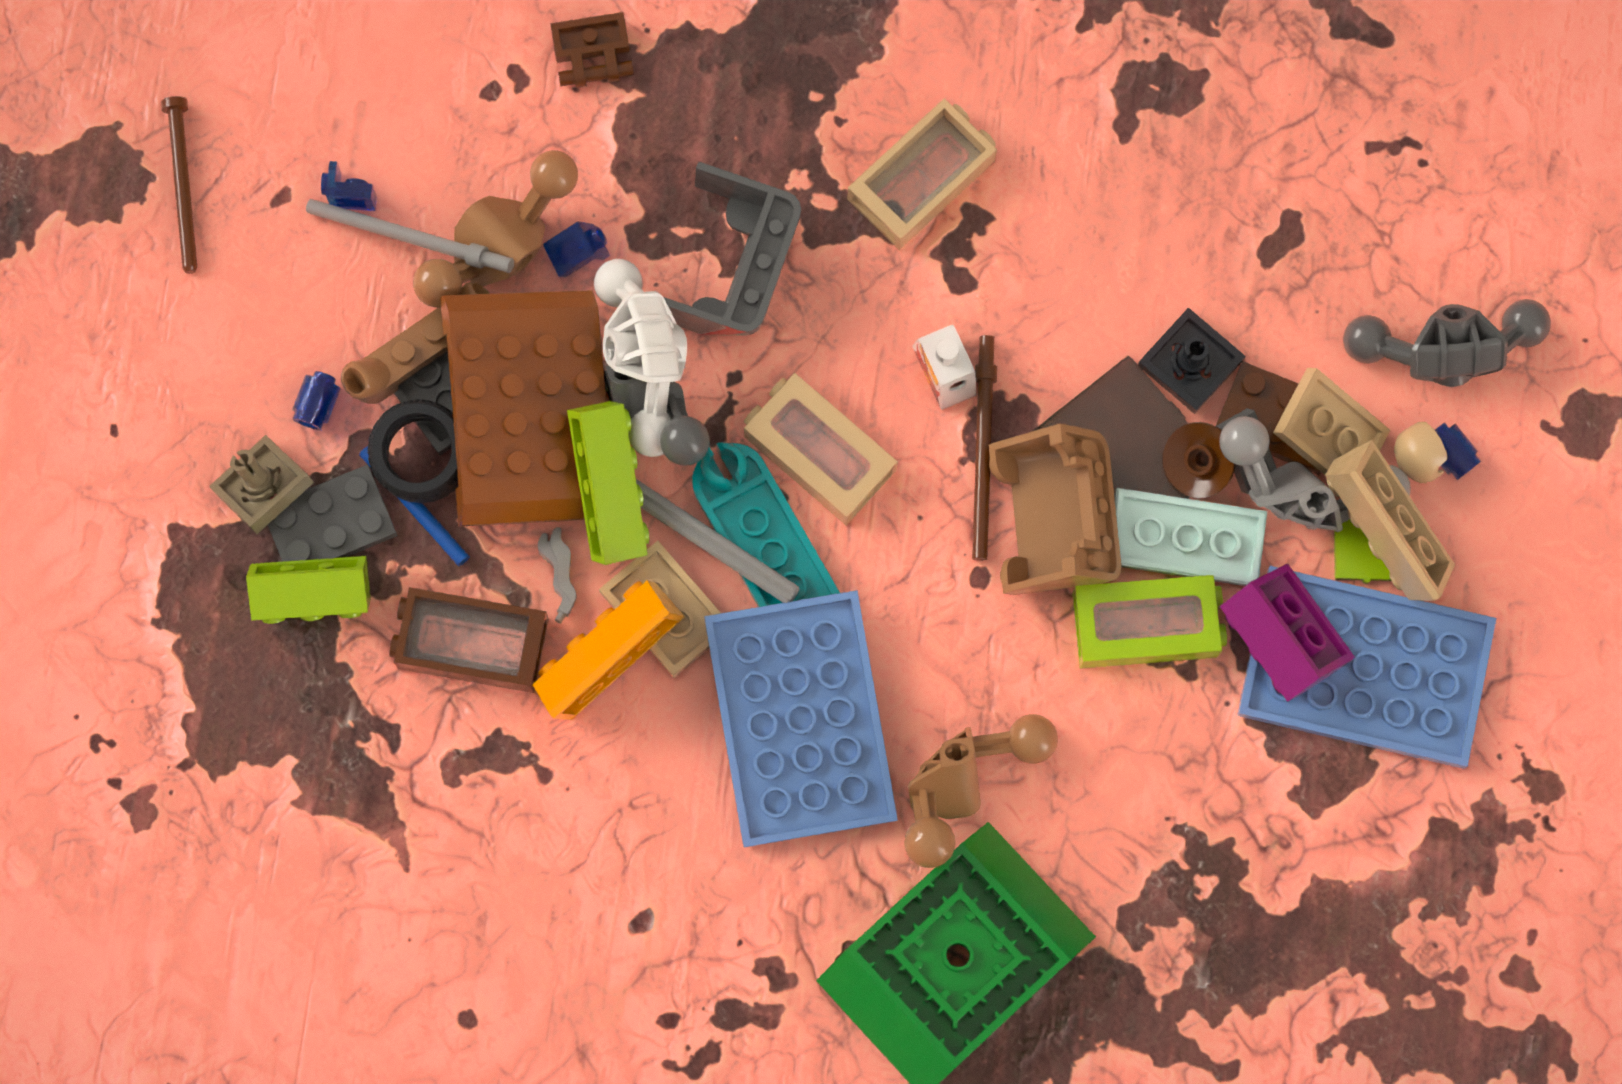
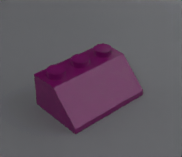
[1220,563,1355,702]

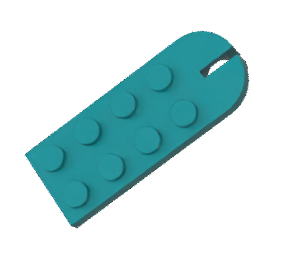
[692,442,840,607]

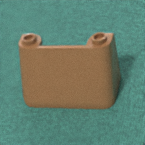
[989,423,1121,595]

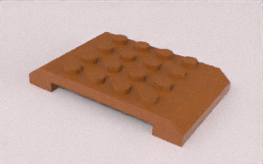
[440,290,606,527]

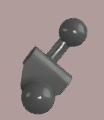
[1343,299,1551,387]
[603,360,710,466]

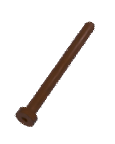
[161,96,197,274]

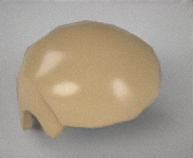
[1394,422,1447,483]

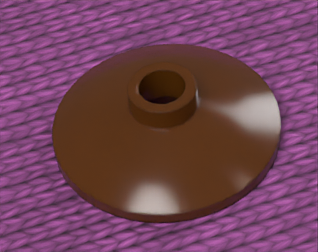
[1163,422,1236,498]

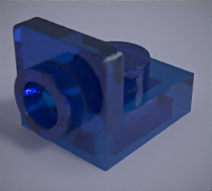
[321,161,377,211]
[543,221,610,278]

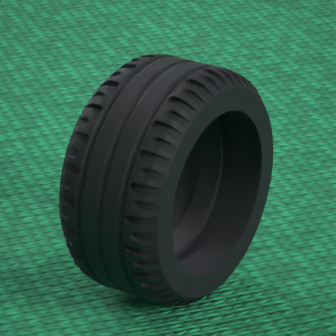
[367,399,459,503]

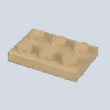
[1273,368,1390,475]
[599,540,721,678]

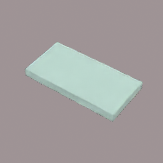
[1114,488,1268,586]

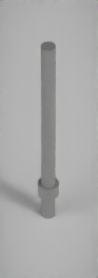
[306,199,514,273]

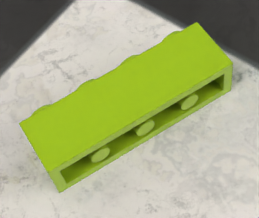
[567,401,650,565]

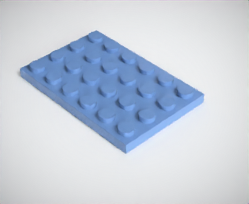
[1237,566,1497,769]
[704,590,898,847]

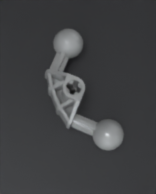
[1219,416,1411,532]

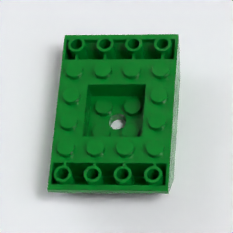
[816,822,1096,1084]

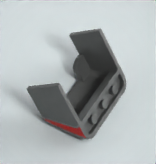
[664,161,801,336]

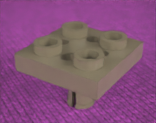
[209,435,314,534]

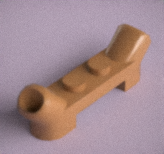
[341,282,490,404]

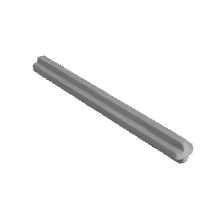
[636,479,799,603]

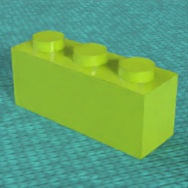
[246,556,371,624]

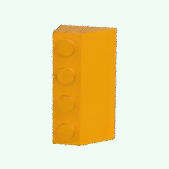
[533,580,685,720]

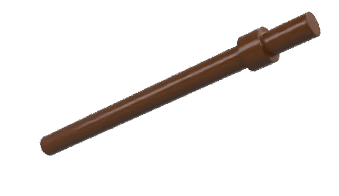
[972,335,997,561]

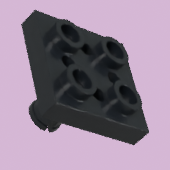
[1138,307,1246,414]

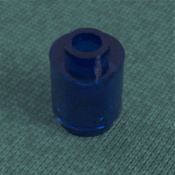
[292,371,341,430]
[1435,422,1481,480]

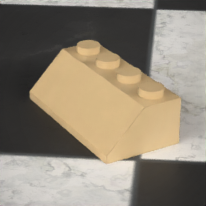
[1325,440,1455,601]

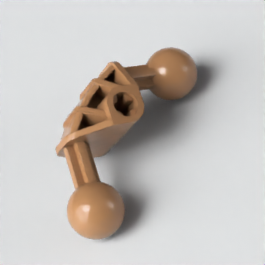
[413,150,578,308]
[904,714,1058,868]

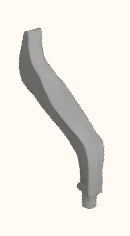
[538,527,577,624]

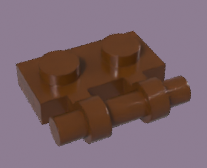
[550,12,634,88]

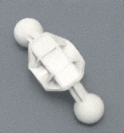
[594,259,687,457]

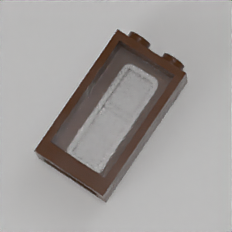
[389,587,549,693]

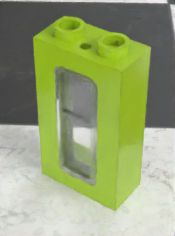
[1072,575,1227,669]

